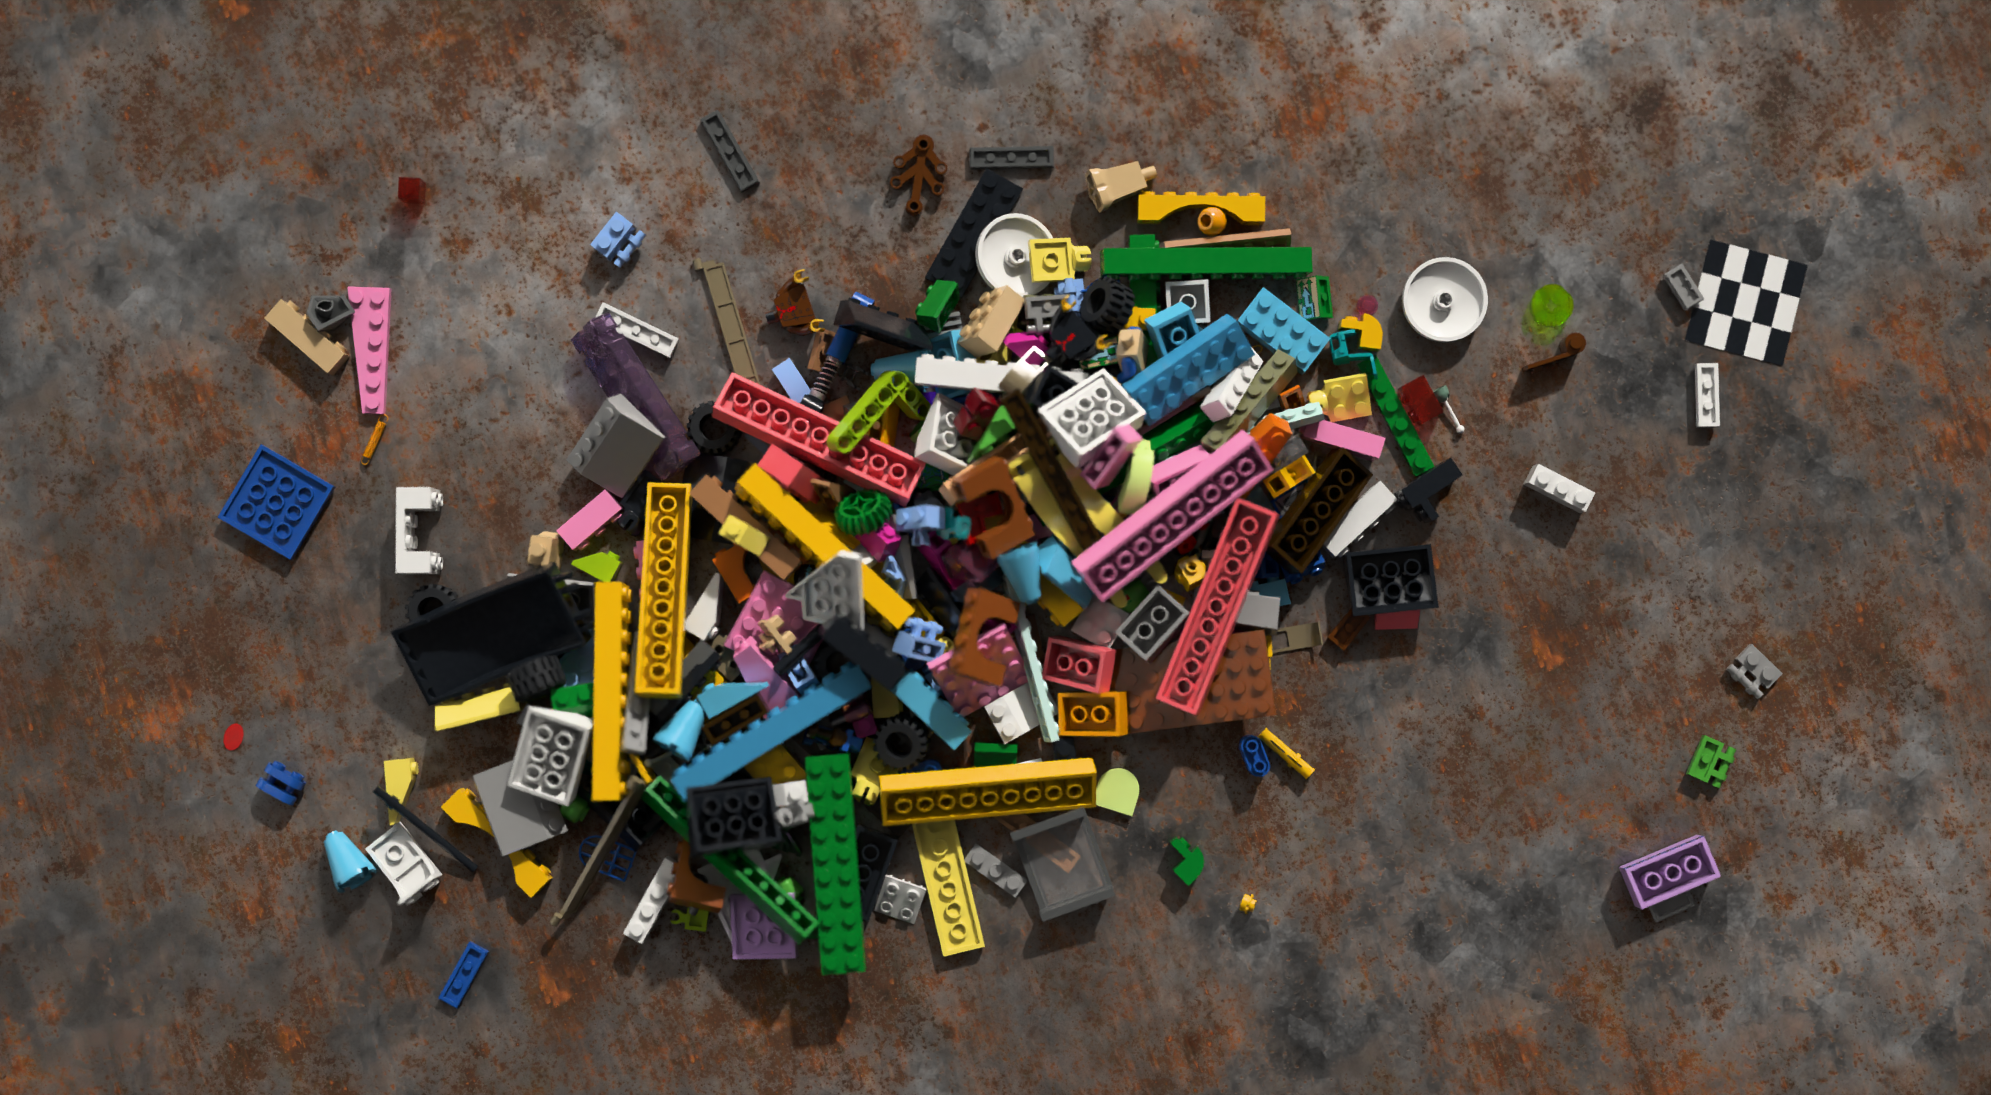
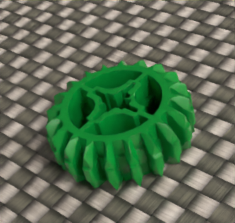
[834,488,892,537]

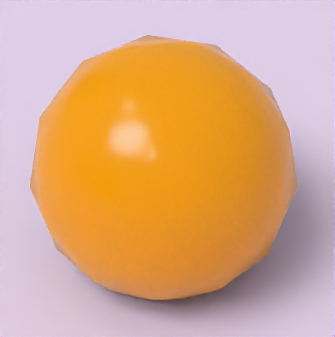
[1197,207,1227,236]

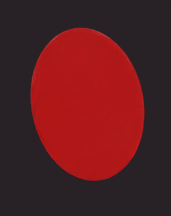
[223,723,244,750]

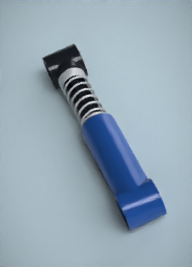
[800,292,875,413]

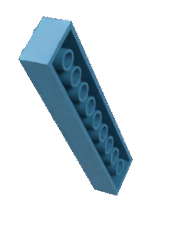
[671,661,871,802]

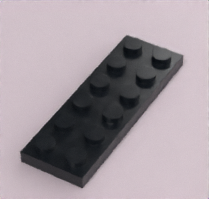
[925,168,1023,299]

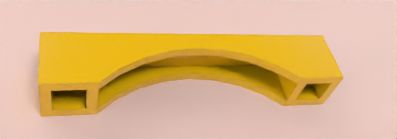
[1137,191,1265,225]
[441,788,553,898]

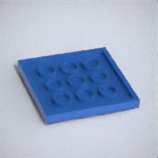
[218,444,336,560]

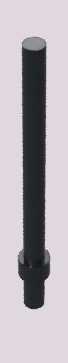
[373,786,478,873]

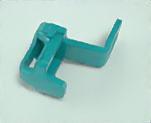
[1329,329,1378,380]
[936,506,971,540]

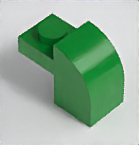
[1169,836,1204,886]

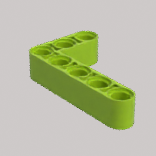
[826,371,931,453]

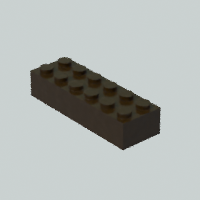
[1265,447,1373,574]

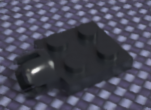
[617,469,663,537]

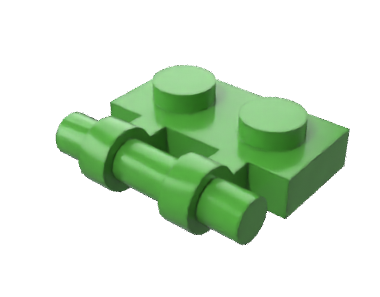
[1686,735,1736,789]

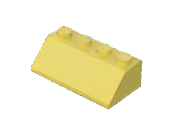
[435,683,527,731]

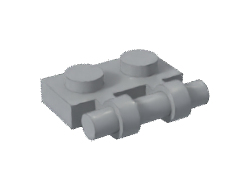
[1024,294,1068,336]
[1726,644,1783,699]

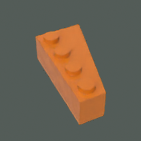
[1239,413,1292,499]

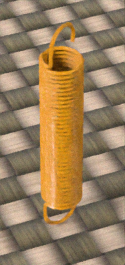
[361,414,388,465]

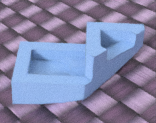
[882,555,906,598]

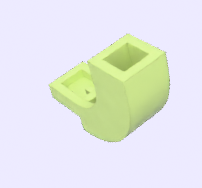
[1118,439,1154,515]

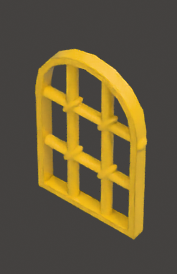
[628,753,657,784]

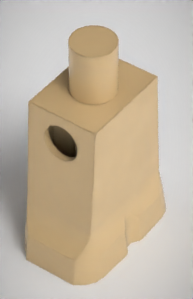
[1085,161,1157,213]
[527,531,565,570]

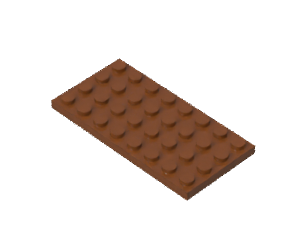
[1109,630,1277,734]

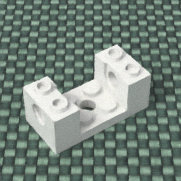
[396,487,443,575]

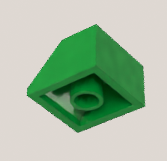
[915,280,960,333]
[550,682,594,719]

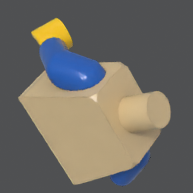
[1112,326,1149,386]

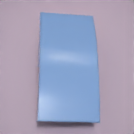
[772,358,811,404]

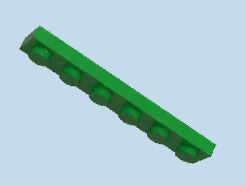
[1356,355,1435,477]

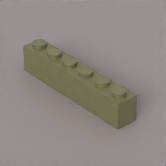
[1201,349,1298,455]

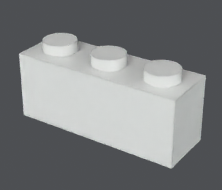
[1523,464,1595,513]

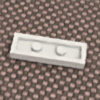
[1695,363,1720,427]

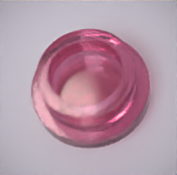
[1357,295,1378,315]

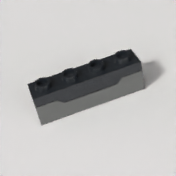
[649,640,722,722]

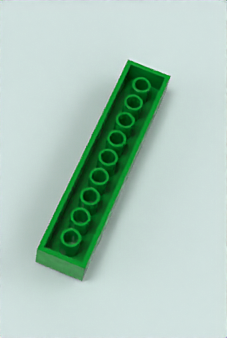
[805,753,867,975]

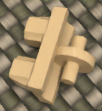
[757,615,797,654]

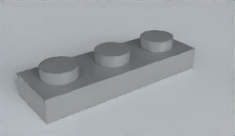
[964,843,1028,898]

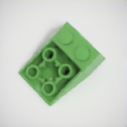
[966,405,1018,464]

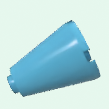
[871,351,929,392]
[997,542,1041,605]
[652,699,706,761]
[324,831,377,893]

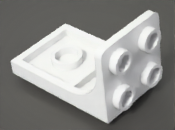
[365,822,442,906]

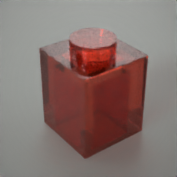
[398,177,426,204]

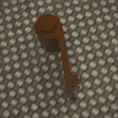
[1522,332,1586,374]

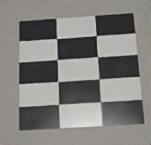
[1685,240,1808,365]

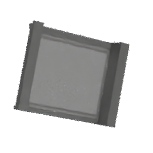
[1010,807,1115,922]

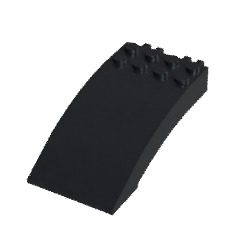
[390,562,595,706]

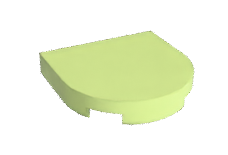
[1096,768,1139,816]

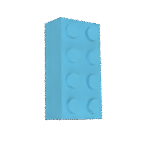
[1237,287,1331,375]
[1144,301,1215,383]
[890,669,972,750]

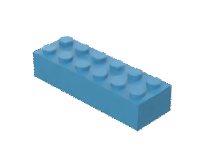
[1121,314,1255,426]

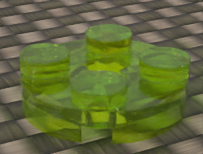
[1530,284,1574,327]

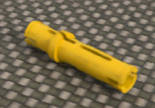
[1258,728,1315,779]

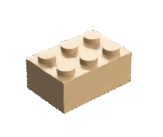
[957,285,1024,357]

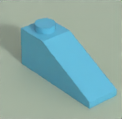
[697,682,769,719]

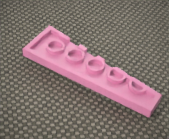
[348,287,391,415]

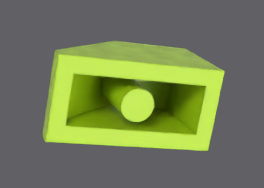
[571,551,623,582]

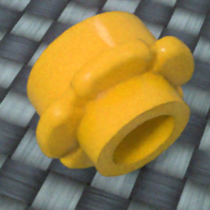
[1239,894,1257,914]

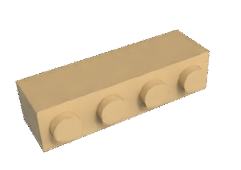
[264,299,350,376]

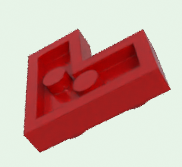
[956,493,1003,545]

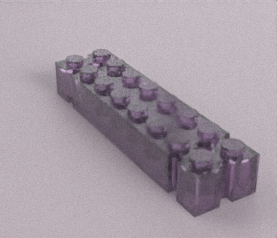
[571,312,701,481]

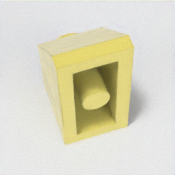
[719,515,770,557]

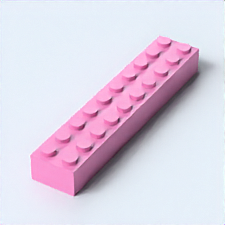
[1071,430,1273,602]

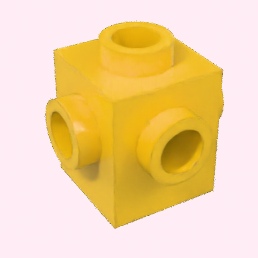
[1174,554,1207,592]

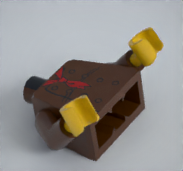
[765,269,825,336]

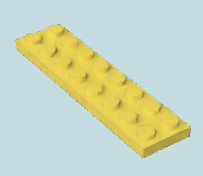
[912,820,985,957]

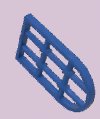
[578,835,638,882]

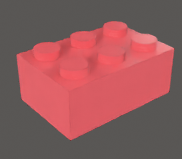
[758,444,828,504]
[1042,635,1117,694]

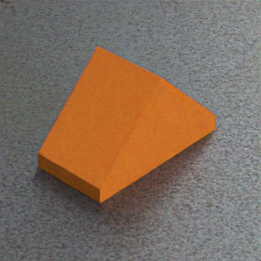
[1278,385,1306,411]

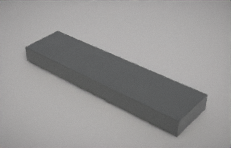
[700,109,760,193]
[969,146,1054,170]

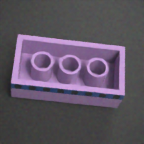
[1619,835,1721,909]

